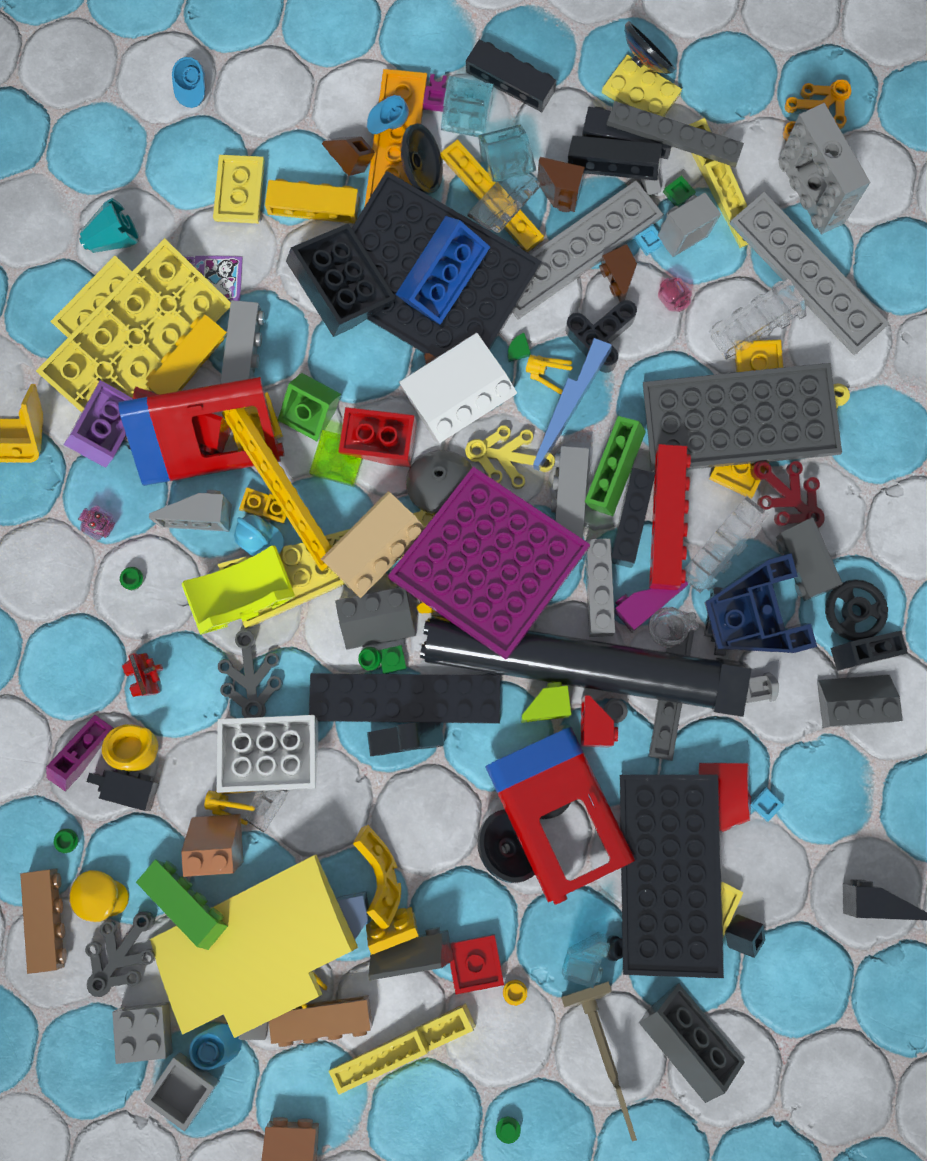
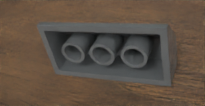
[639,983,745,1103]

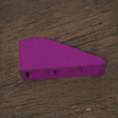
[614,581,688,632]
[46,715,114,792]

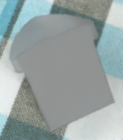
[746,672,779,703]

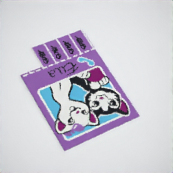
[182,255,242,301]

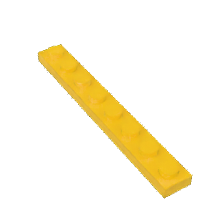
[221,408,332,572]

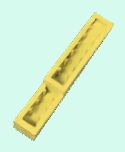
[689,118,749,248]
[329,1003,476,1094]

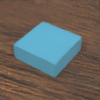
[634,224,663,256]
[751,787,785,822]

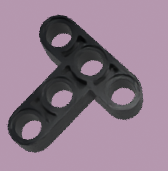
[565,300,637,373]
[367,722,444,757]

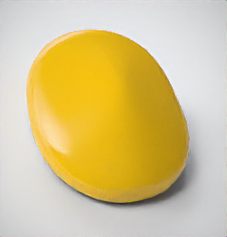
[102,724,159,771]
[70,870,129,922]

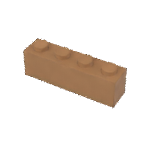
[20,868,67,974]
[269,995,373,1047]

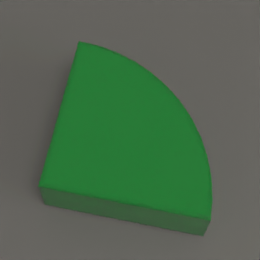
[508,333,531,362]

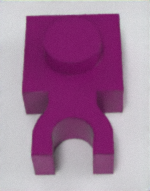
[423,74,448,112]

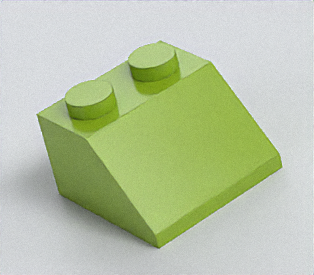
[520,682,571,723]

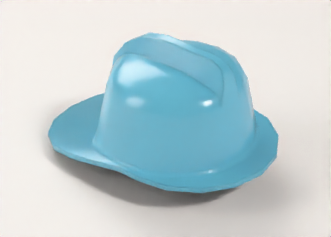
[234,515,284,556]

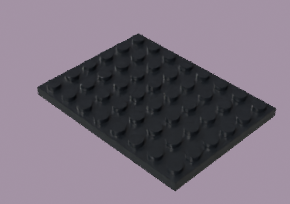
[352,171,542,357]

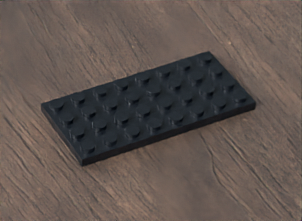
[620,775,724,978]

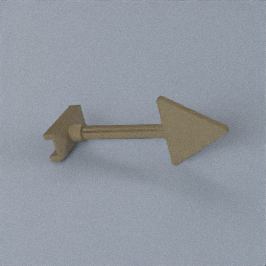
[561,981,637,1142]

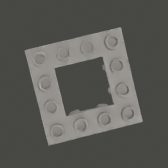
[778,103,871,235]

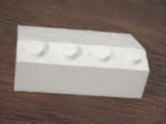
[399,333,517,443]
[217,715,318,793]

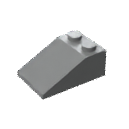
[149,490,232,532]

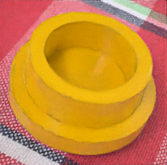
[503,979,527,1006]

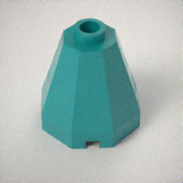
[79,198,139,253]

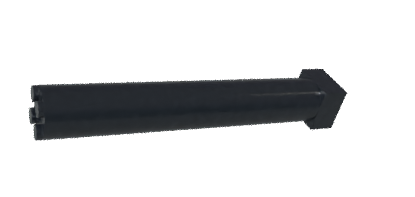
[420,615,752,717]

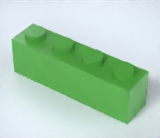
[585,416,646,516]
[136,859,228,950]

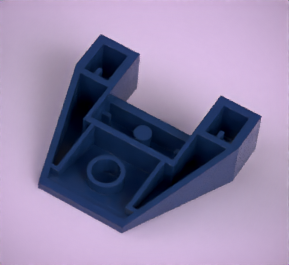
[704,553,817,653]

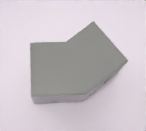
[640,178,661,196]

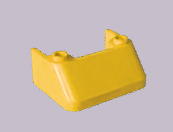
[0,384,43,463]

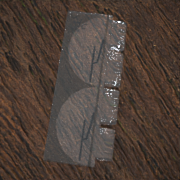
[467,164,541,233]

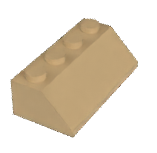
[321,491,425,598]

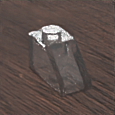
[244,790,289,833]

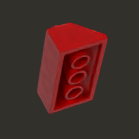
[133,386,232,455]

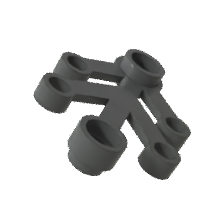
[218,630,283,718]
[85,911,155,997]

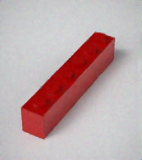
[649,444,691,590]

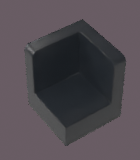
[725,914,766,958]

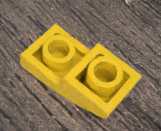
[239,487,286,524]

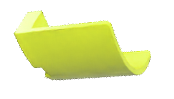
[182,545,295,635]

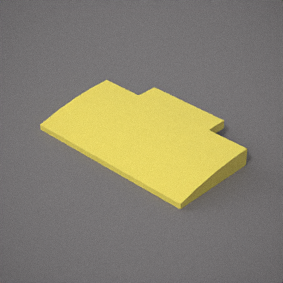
[36,238,231,412]
[150,855,358,1038]

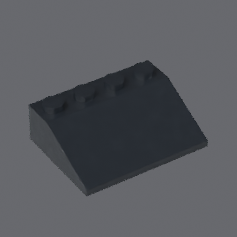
[286,223,396,337]

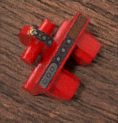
[122,653,164,697]

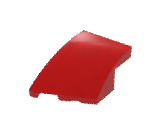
[699,763,751,832]

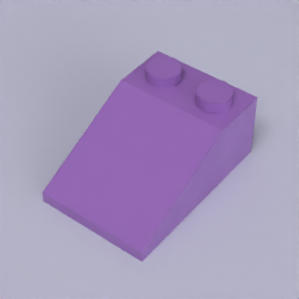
[63,380,133,468]

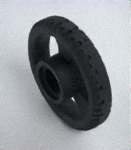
[825,580,888,641]

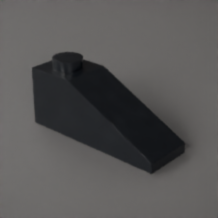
[830,631,908,671]

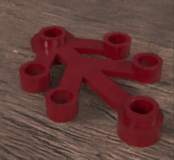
[750,461,825,528]

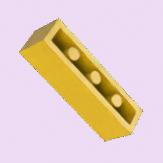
[265,179,360,224]
[145,315,227,395]

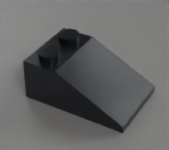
[843,879,927,921]

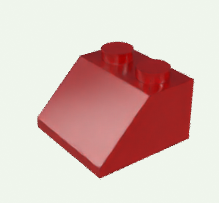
[580,695,618,748]

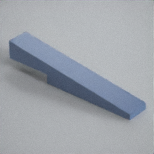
[533,338,612,471]

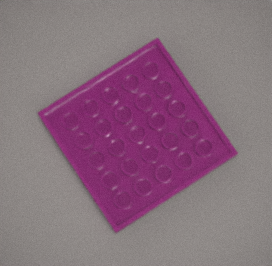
[388,467,590,660]

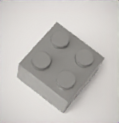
[658,193,721,257]
[112,1002,173,1064]
[144,1052,220,1132]

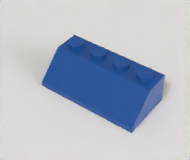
[396,216,490,325]

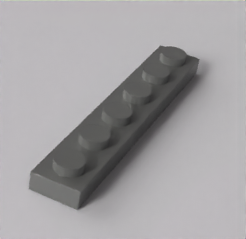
[607,101,744,167]

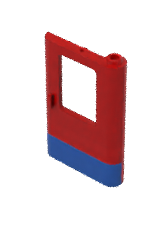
[118,377,285,486]
[485,727,635,905]

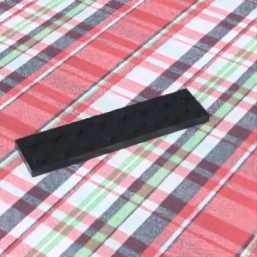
[309,673,500,724]

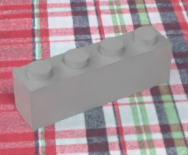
[220,300,265,384]
[551,446,589,539]
[585,539,615,637]

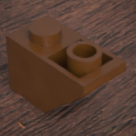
[322,136,375,176]
[599,244,637,302]

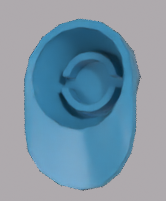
[172,57,205,108]
[367,95,409,134]
[189,1024,242,1071]

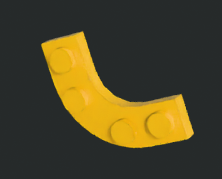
[353,825,401,930]

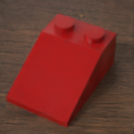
[338,407,417,468]

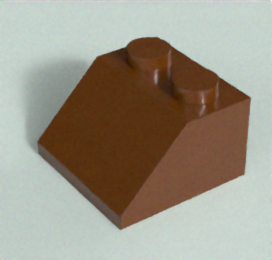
[537,157,584,212]

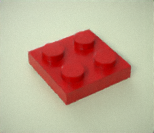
[450,934,504,995]

